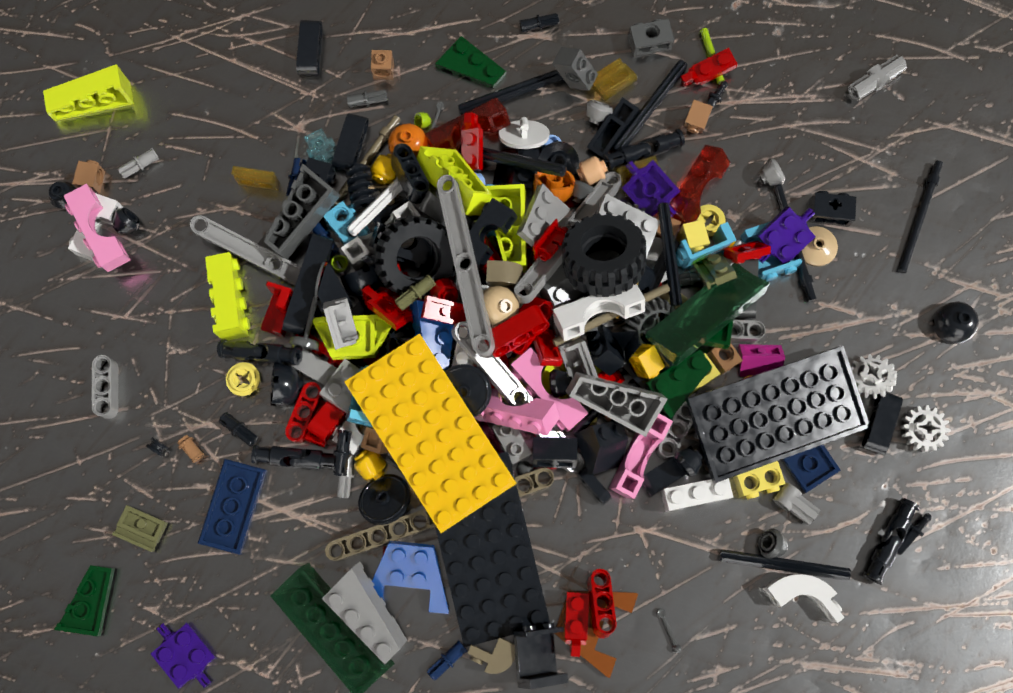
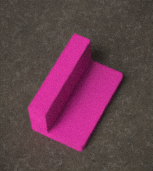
[738,344,785,377]

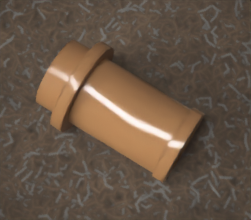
[177,435,204,463]

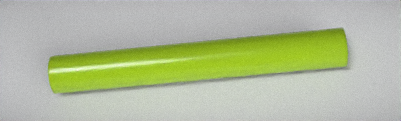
[700,28,725,84]

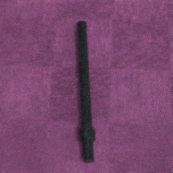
[898,160,943,273]
[774,184,817,302]

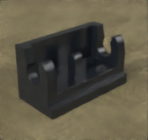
[532,437,577,468]

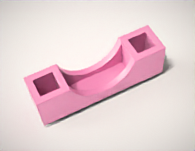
[64,184,130,272]
[510,347,589,432]
[474,389,560,436]
[609,413,673,499]

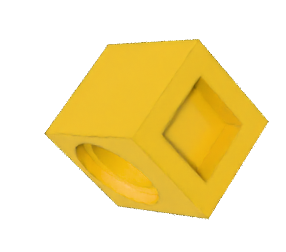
[629,344,665,379]

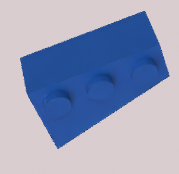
[409,300,454,372]

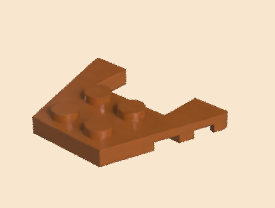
[554,590,638,678]

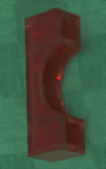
[425,98,511,150]
[670,145,731,227]

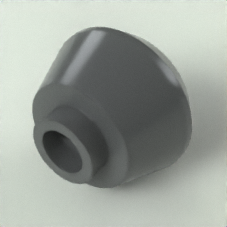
[571,180,594,205]
[759,528,788,558]

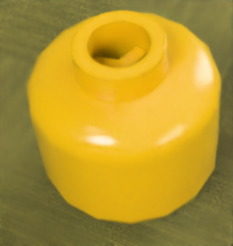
[370,154,396,185]
[354,449,386,481]

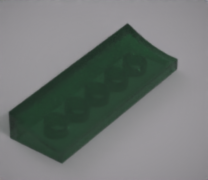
[645,263,770,366]
[270,563,395,693]

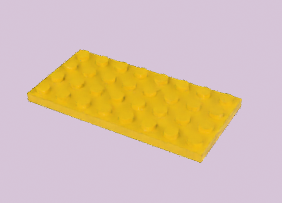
[344,334,517,533]

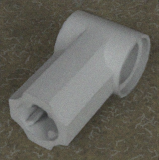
[773,482,820,525]

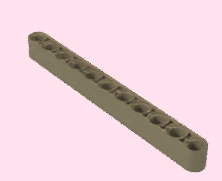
[325,468,554,561]

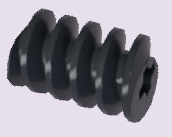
[345,163,376,210]

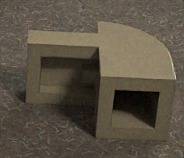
[486,260,523,292]
[467,637,516,674]

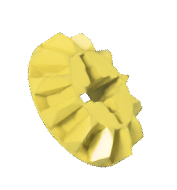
[692,205,726,237]
[226,362,261,397]

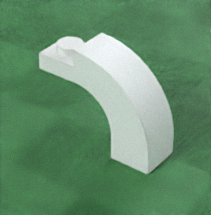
[763,574,845,623]

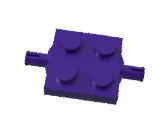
[622,160,680,217]
[756,206,816,265]
[151,623,216,689]

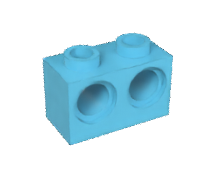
[323,201,370,245]

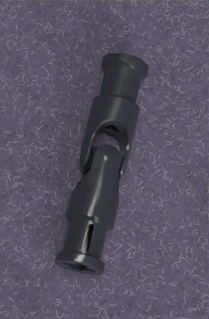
[603,129,685,171]
[217,339,303,365]
[251,445,335,470]
[863,498,920,585]

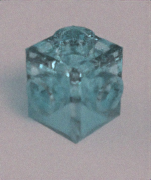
[304,128,336,163]

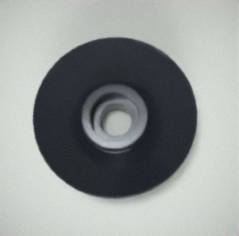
[539,141,579,176]

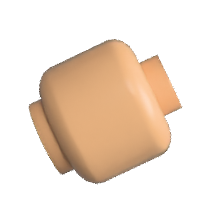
[577,156,608,186]

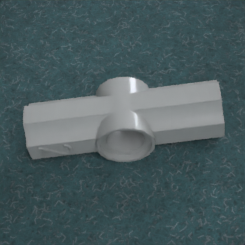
[847,55,907,101]

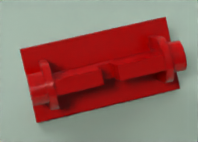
[532,219,569,261]

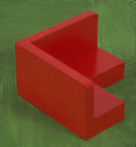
[260,281,293,338]

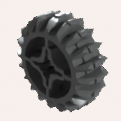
[622,297,678,349]

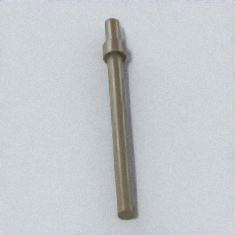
[328,115,401,211]
[552,284,670,347]

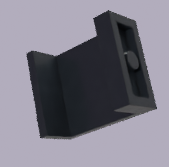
[514,623,568,689]

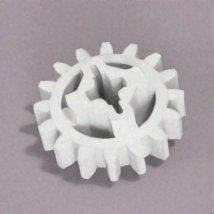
[851,354,897,399]
[900,405,951,453]

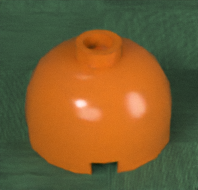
[388,123,429,158]
[533,171,575,203]

